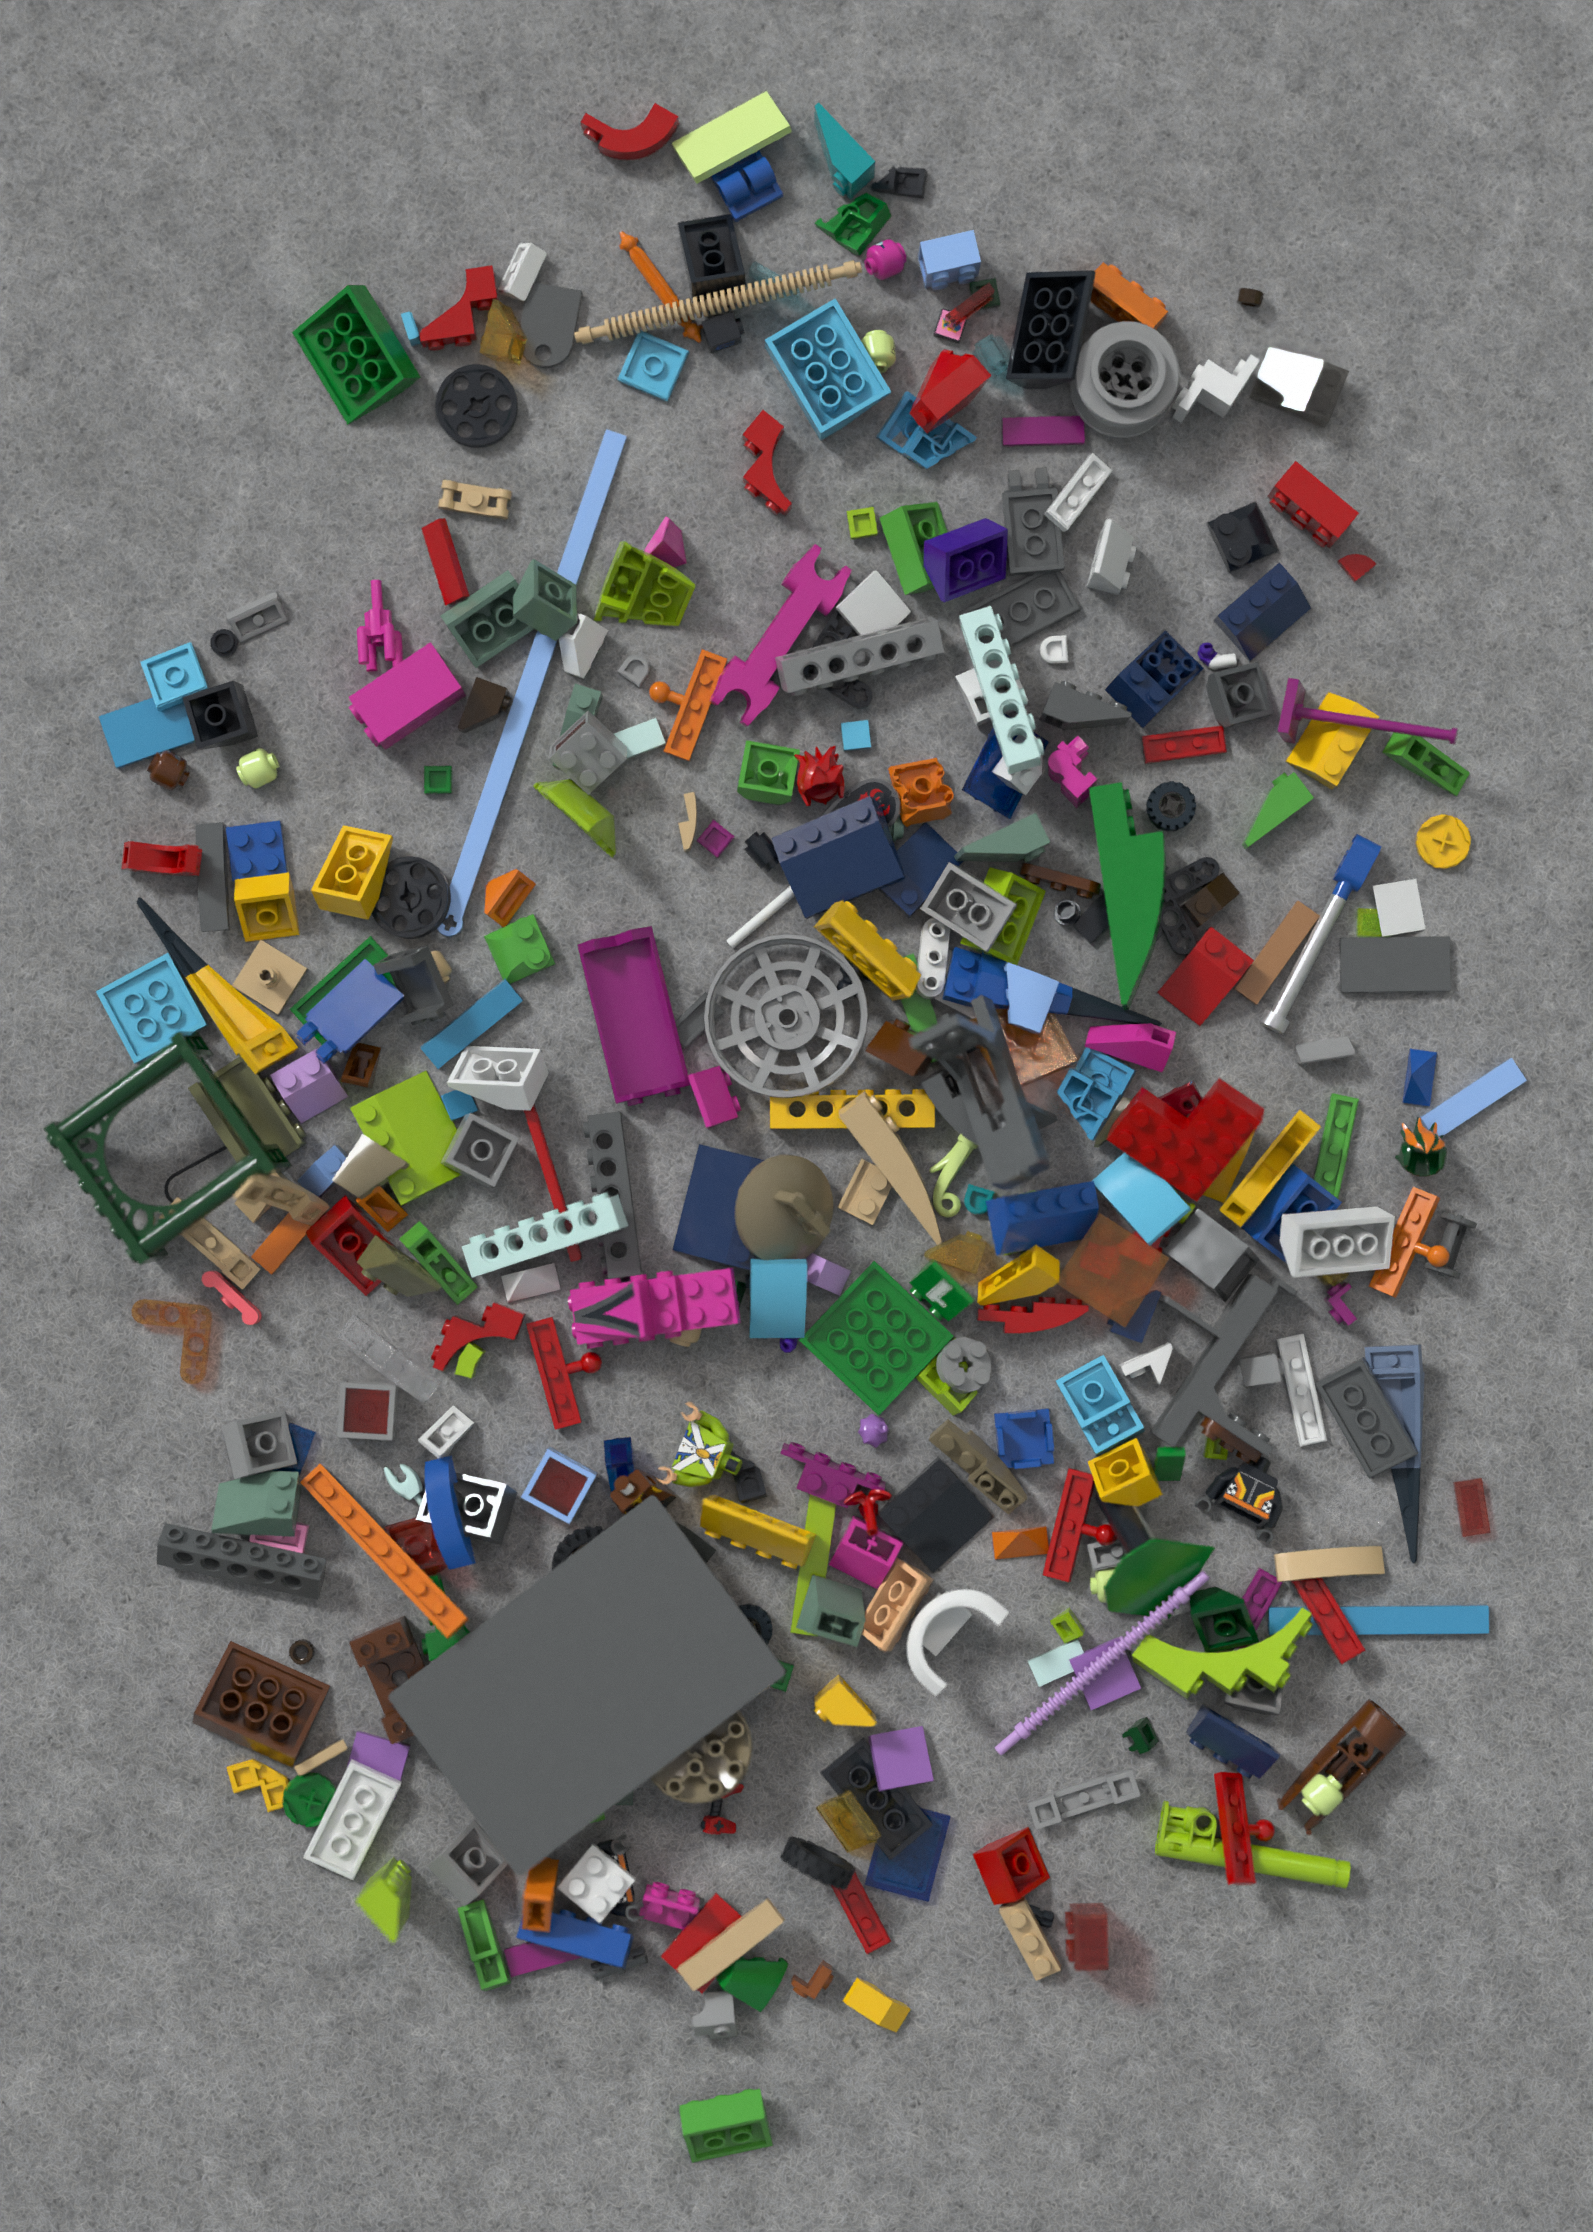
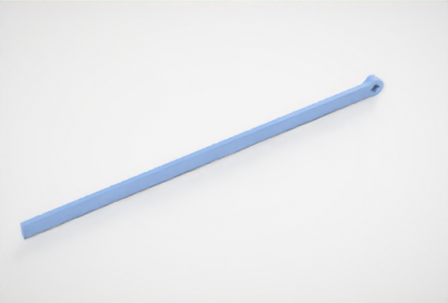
[437,429,627,937]

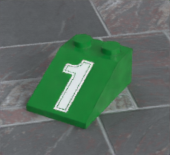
[909,1259,974,1322]

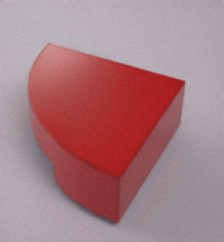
[1337,554,1376,582]

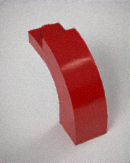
[580,103,679,160]
[121,841,202,876]

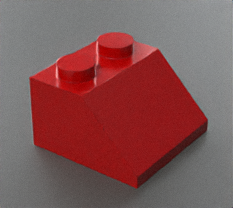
[972,1827,1050,1905]

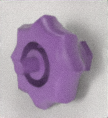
[858,1414,889,1448]

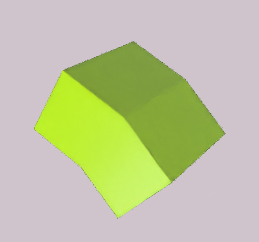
[455,1342,486,1378]

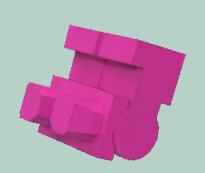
[1048,736,1097,808]

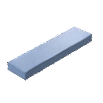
[1421,1058,1527,1136]

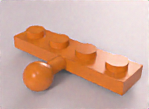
[649,649,728,762]
[1369,1187,1449,1298]

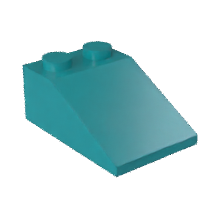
[814,102,875,200]

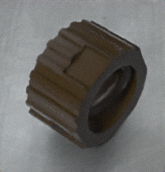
[1237,288,1264,307]
[289,1639,315,1665]

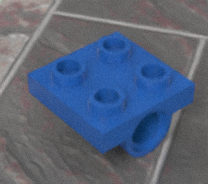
[710,150,783,222]

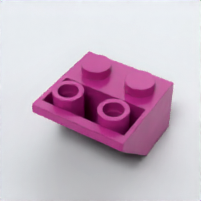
[829,1515,903,1590]

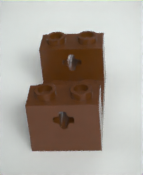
[349,1616,425,1745]

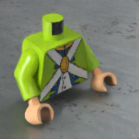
[656,1402,742,1488]

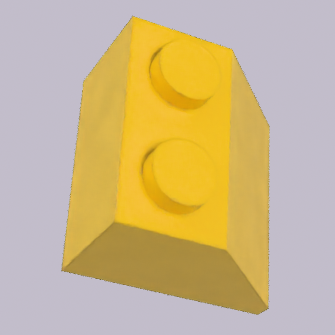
[234,872,299,942]
[1088,1438,1163,1507]
[814,1674,877,1727]

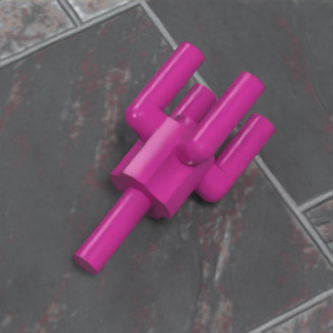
[357,580,403,672]

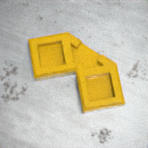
[226,1758,289,1812]

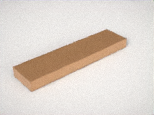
[1234,900,1320,1005]

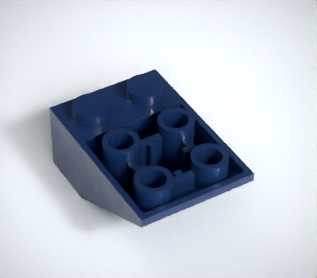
[1105,630,1204,728]

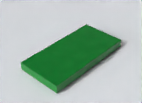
[290,936,396,1045]

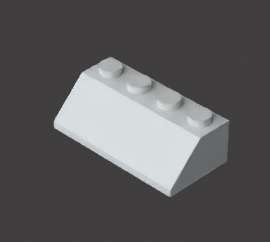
[1280,1207,1395,1277]

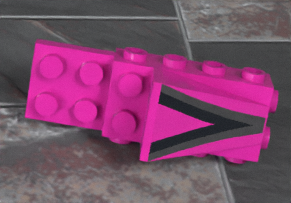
[568,1268,741,1349]

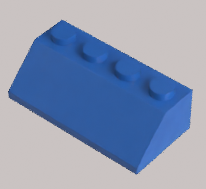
[986,1181,1099,1255]

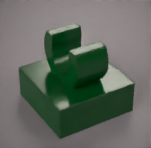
[1122,1717,1159,1754]

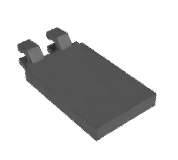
[1002,467,1065,576]

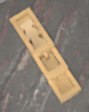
[677,1898,785,1991]

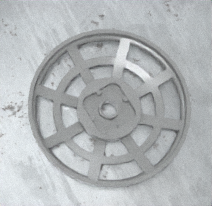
[704,934,869,1098]

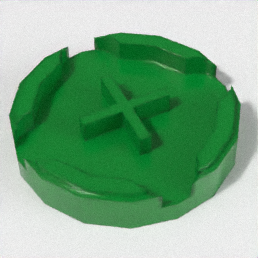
[282,1772,336,1827]

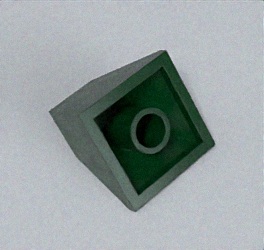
[1189,1586,1259,1653]

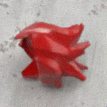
[794,746,844,806]

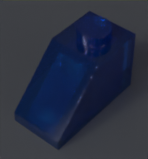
[604,1437,636,1492]

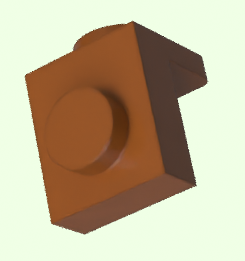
[791,1960,834,2000]

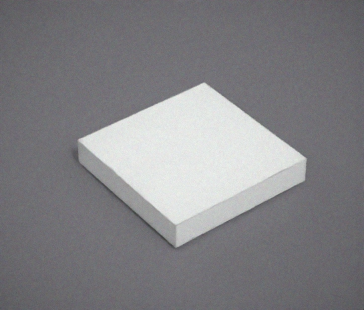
[836,571,911,635]

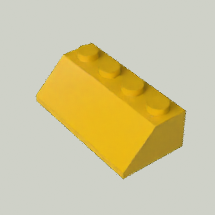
[814,900,921,1001]

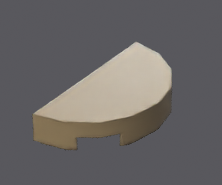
[294,1740,348,1776]

